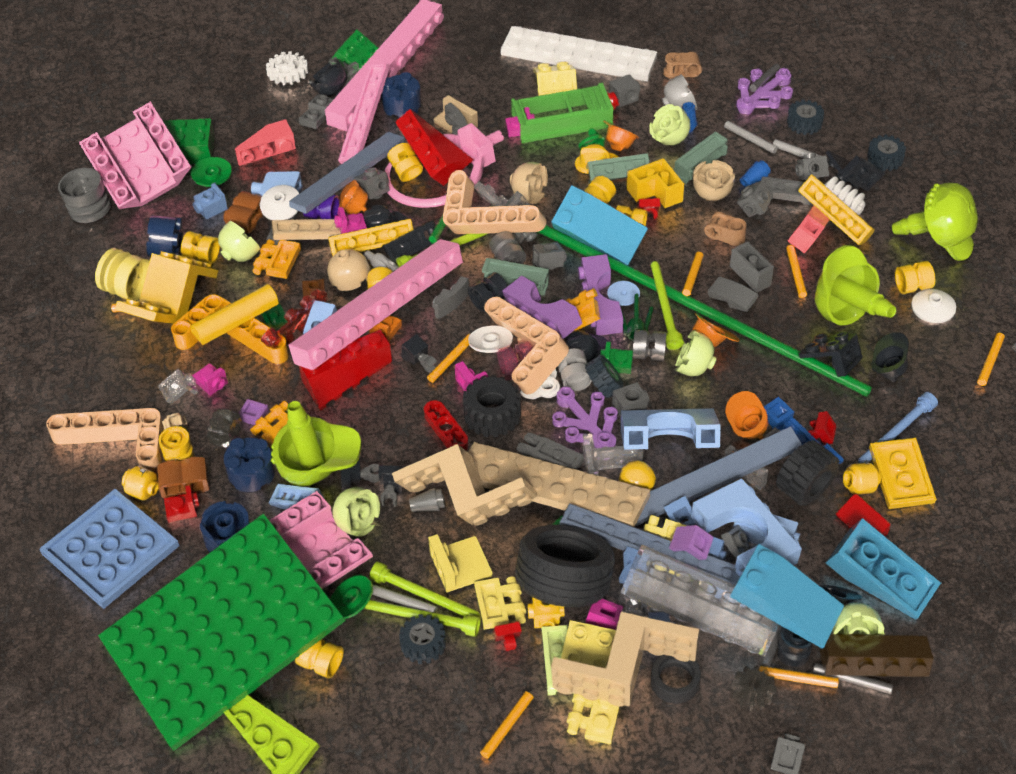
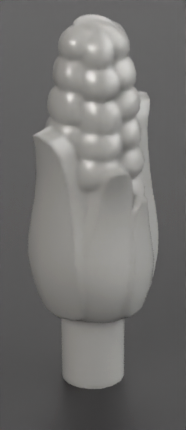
[364,250,399,272]

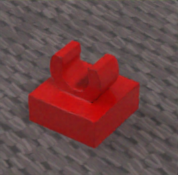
[637,198,660,220]
[808,411,837,445]
[493,622,522,651]

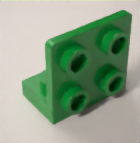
[329,30,379,72]

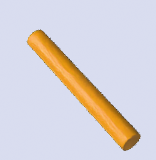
[786,245,807,298]
[682,252,704,296]
[977,333,1005,386]
[427,334,470,383]
[758,666,839,688]
[480,692,533,759]

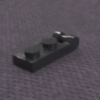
[382,219,442,263]

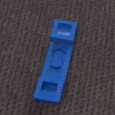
[764,397,844,464]

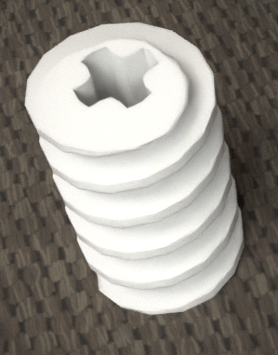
[824,176,865,215]

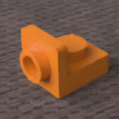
[369,315,402,342]

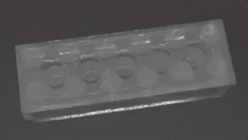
[620,544,778,657]

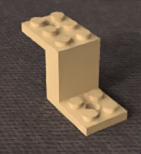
[392,444,537,526]
[551,612,699,707]

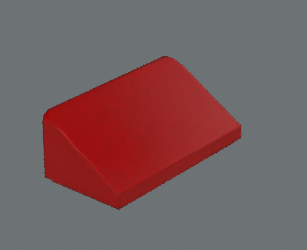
[836,494,890,536]

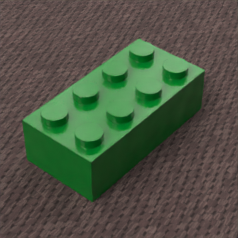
[162,119,215,164]

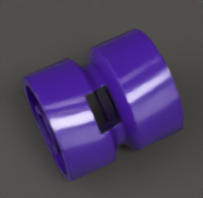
[303,194,339,219]

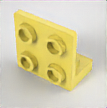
[533,62,577,96]
[428,534,492,593]
[561,620,616,669]

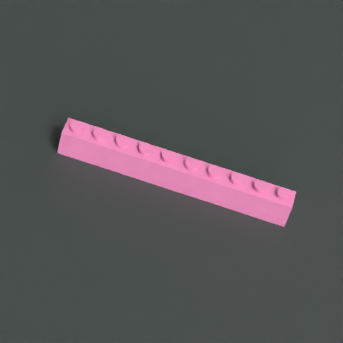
[325,0,444,131]
[289,239,463,370]

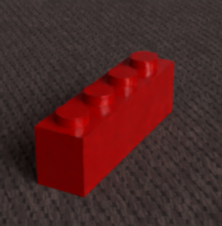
[395,109,474,186]
[299,330,392,411]

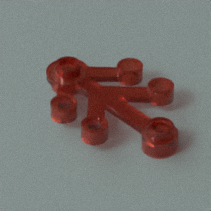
[261,289,327,348]

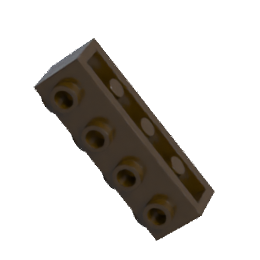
[820,634,934,677]

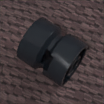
[468,272,508,311]
[777,626,813,667]

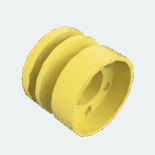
[95,248,150,301]

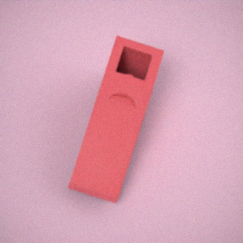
[235,119,296,166]
[788,205,830,254]

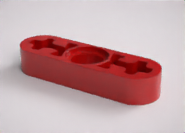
[424,400,468,451]

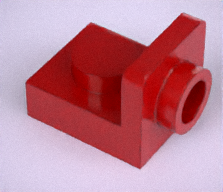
[164,485,200,523]

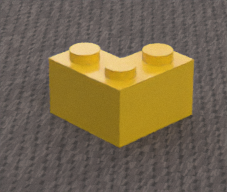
[627,158,684,208]

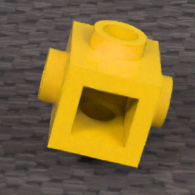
[528,597,564,628]

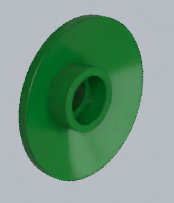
[191,157,232,187]
[330,575,373,619]

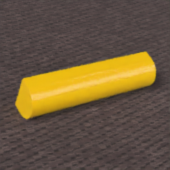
[798,174,875,245]
[328,219,413,257]
[190,284,279,345]

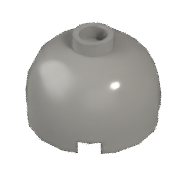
[662,74,697,111]

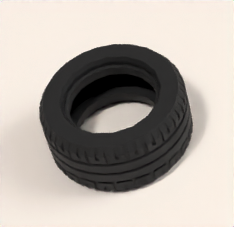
[515,525,615,607]

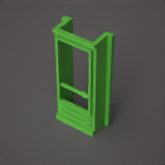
[511,83,614,143]

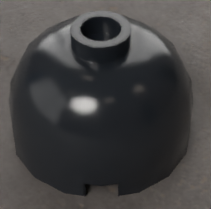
[309,59,348,96]

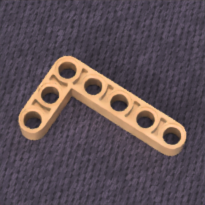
[443,170,546,234]
[484,297,569,394]
[46,408,164,473]

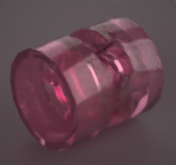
[497,341,532,377]

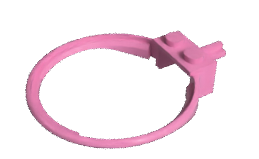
[385,123,504,208]

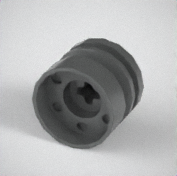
[58,168,111,223]

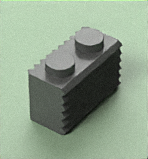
[730,242,774,293]

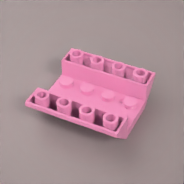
[79,102,191,209]
[269,491,373,589]

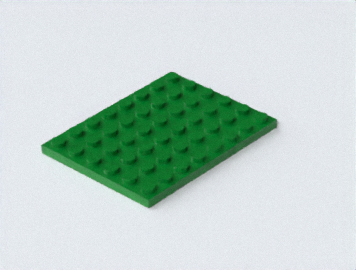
[98,513,345,751]

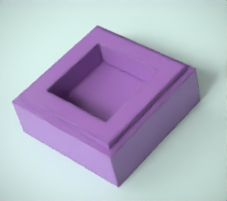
[237,399,269,425]

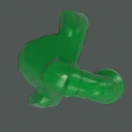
[578,128,605,150]

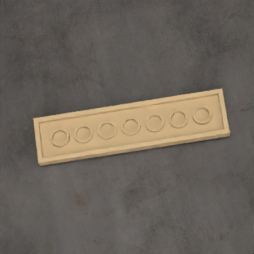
[468,442,650,527]

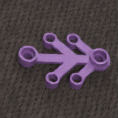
[736,68,793,114]
[552,387,618,454]

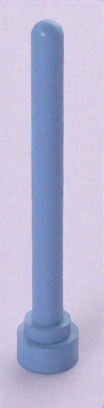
[858,392,938,463]

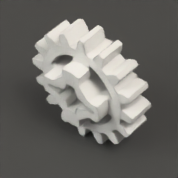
[266,51,308,85]

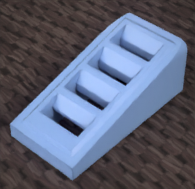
[269,484,324,510]

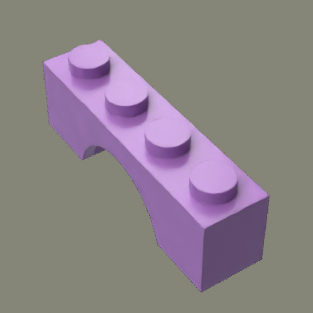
[578,254,623,335]
[502,276,582,339]

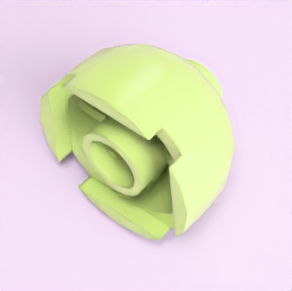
[649,104,690,145]
[218,221,260,262]
[675,330,716,376]
[333,487,380,537]
[831,602,885,635]

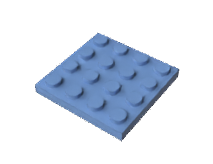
[39,489,179,609]

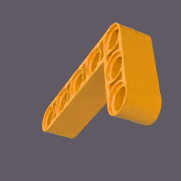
[171,294,289,364]

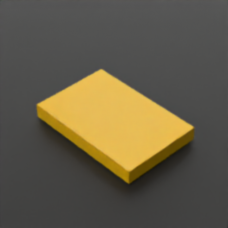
[869,438,937,509]

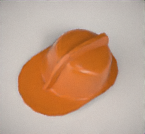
[604,120,639,151]
[339,180,368,214]
[692,313,740,347]
[725,391,769,440]

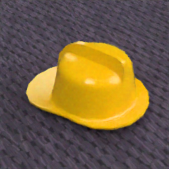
[575,144,619,174]

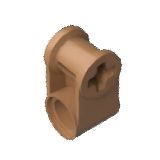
[663,52,702,79]
[704,212,746,246]

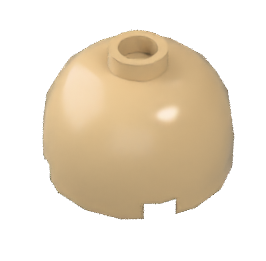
[693,160,735,201]
[510,162,548,204]
[327,249,371,291]

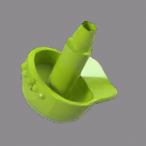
[892,182,978,261]
[815,245,896,325]
[271,401,362,486]

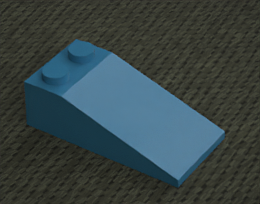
[551,185,648,265]
[825,518,941,620]
[730,544,844,649]

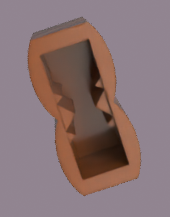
[223,191,263,234]
[157,456,209,498]

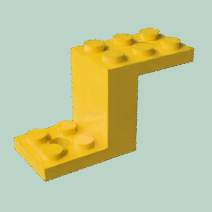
[115,251,219,324]

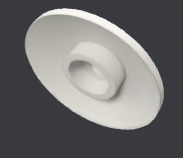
[260,185,299,220]
[911,289,956,323]
[468,326,513,353]

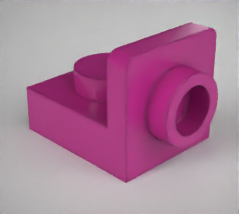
[505,107,534,137]
[334,207,367,234]
[455,361,488,391]
[192,363,228,396]

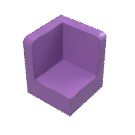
[669,525,714,560]

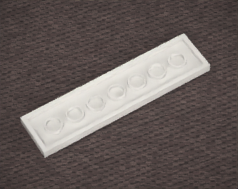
[501,26,657,82]

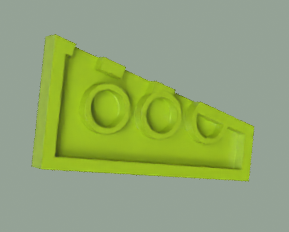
[224,695,320,774]

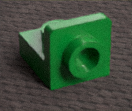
[601,341,633,374]

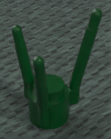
[620,293,654,341]

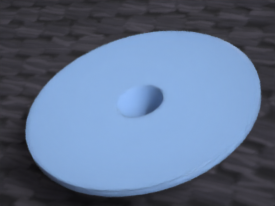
[607,281,640,306]

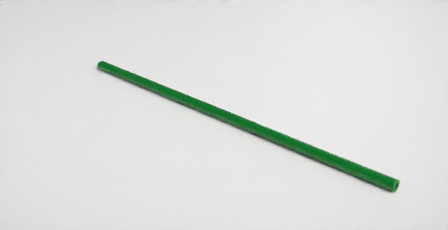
[538,225,872,397]

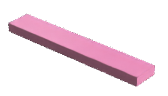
[338,63,390,164]

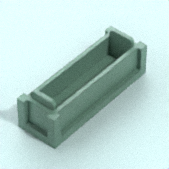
[674,131,728,184]
[586,153,649,184]
[482,258,549,296]

